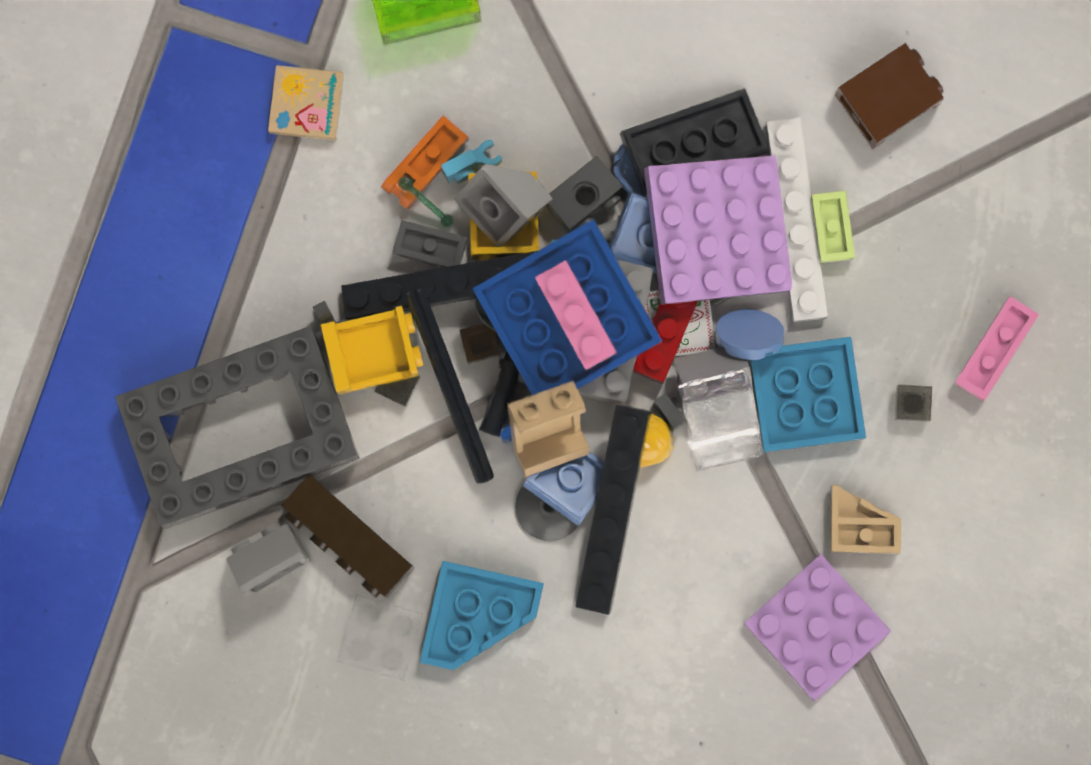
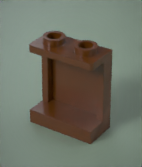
[835,43,944,149]

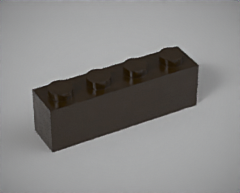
[282,474,414,598]

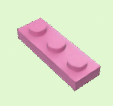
[535,260,617,370]
[954,296,1039,401]

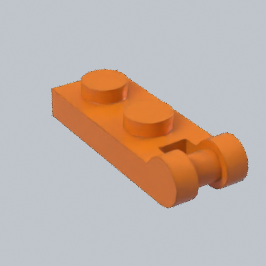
[381,115,469,210]

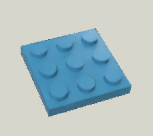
[750,337,866,453]

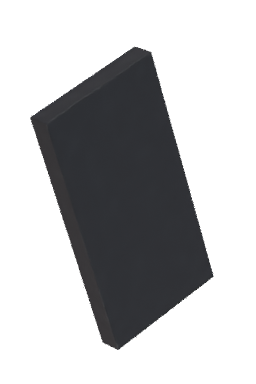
[620,88,770,196]

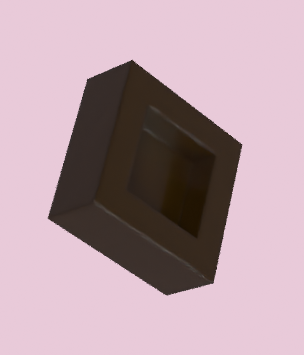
[459,324,501,364]

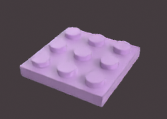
[744,554,891,701]

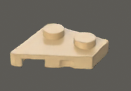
[830,485,901,554]

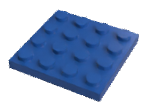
[472,219,663,395]

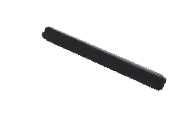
[406,288,494,484]

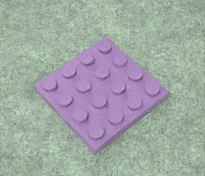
[644,155,792,305]

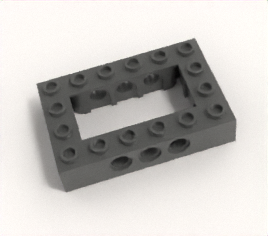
[115,326,360,529]

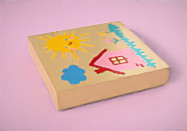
[268,65,344,141]

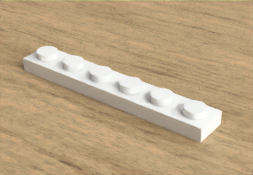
[766,117,828,323]

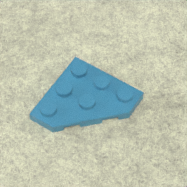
[419,561,544,670]

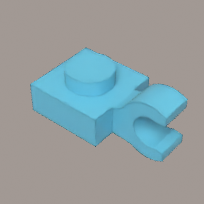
[441,140,502,184]

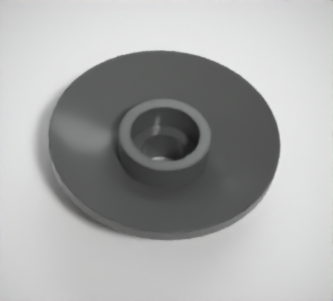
[516,486,578,541]

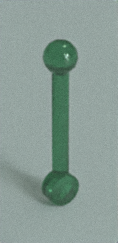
[398,176,454,227]

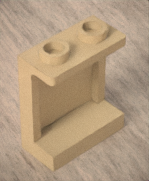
[508,381,590,477]

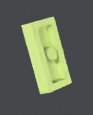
[811,190,855,263]

